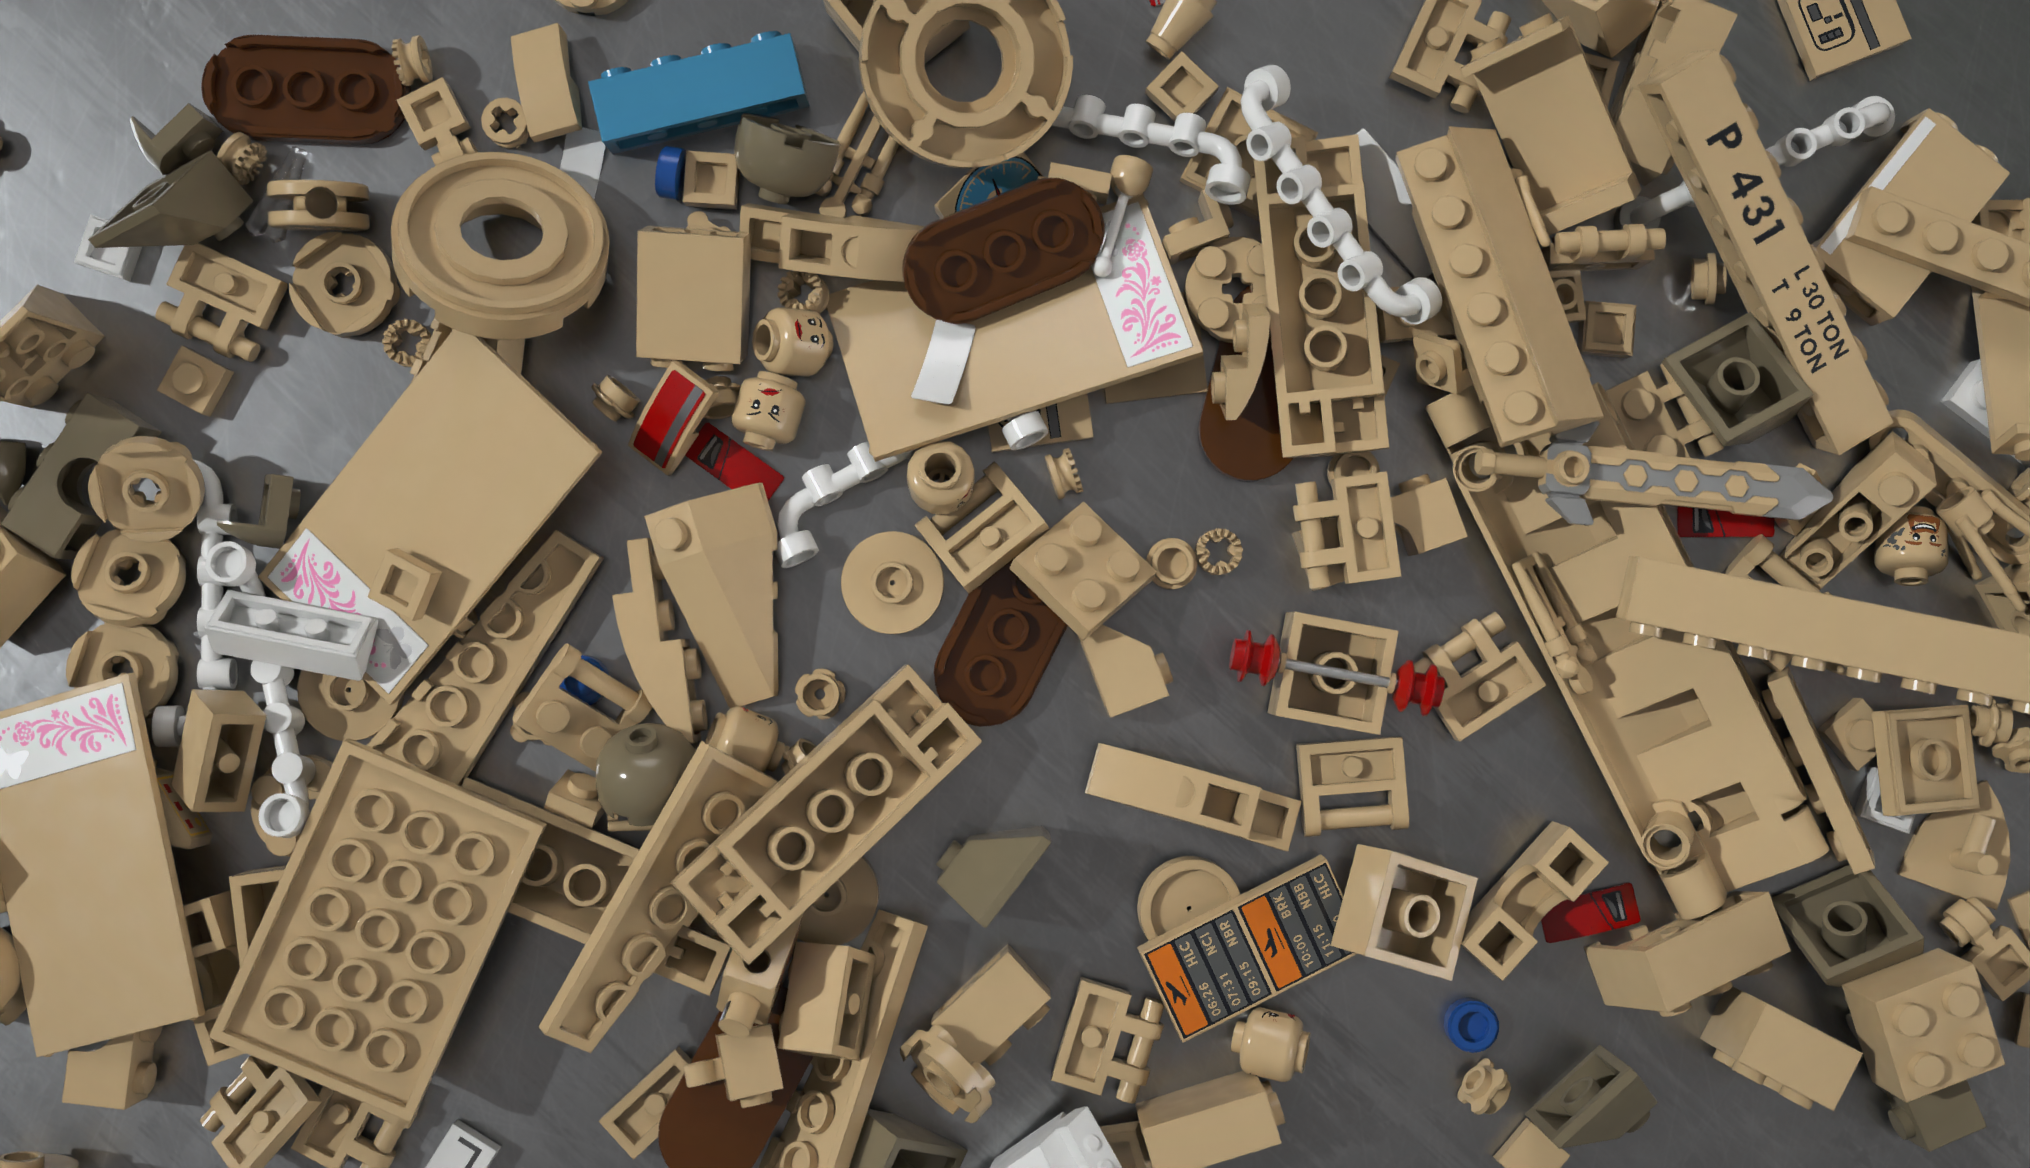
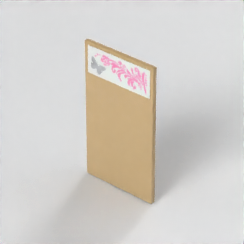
[825,193,1203,462]
[258,329,603,705]
[0,673,206,1058]

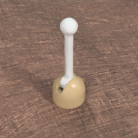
[1092,155,1153,277]

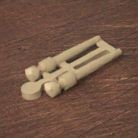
[816,91,899,218]
[1511,551,1597,695]

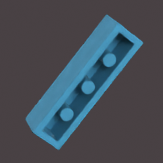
[588,31,810,154]

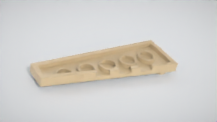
[366,530,604,786]
[539,741,779,1053]
[758,909,928,1168]

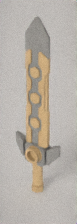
[1474,421,1833,526]

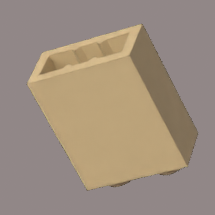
[636,226,751,371]
[1135,1070,1286,1168]

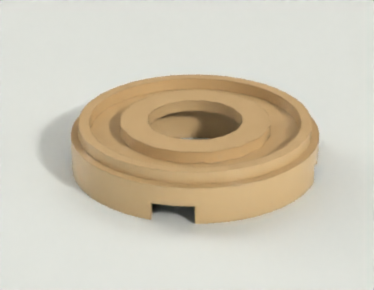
[859,0,1073,168]
[391,152,610,340]

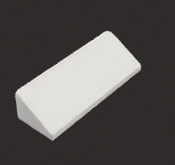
[1356,128,1433,279]
[204,590,378,681]

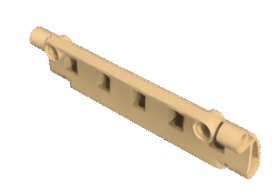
[1425,354,1829,920]

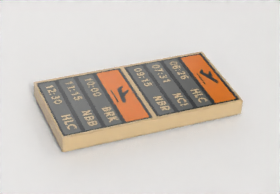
[1137,855,1357,1043]

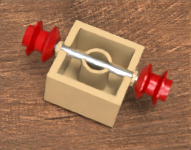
[1229,611,1445,735]

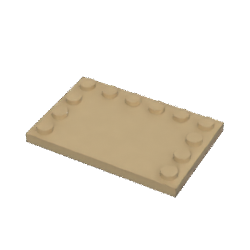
[208,738,547,1122]

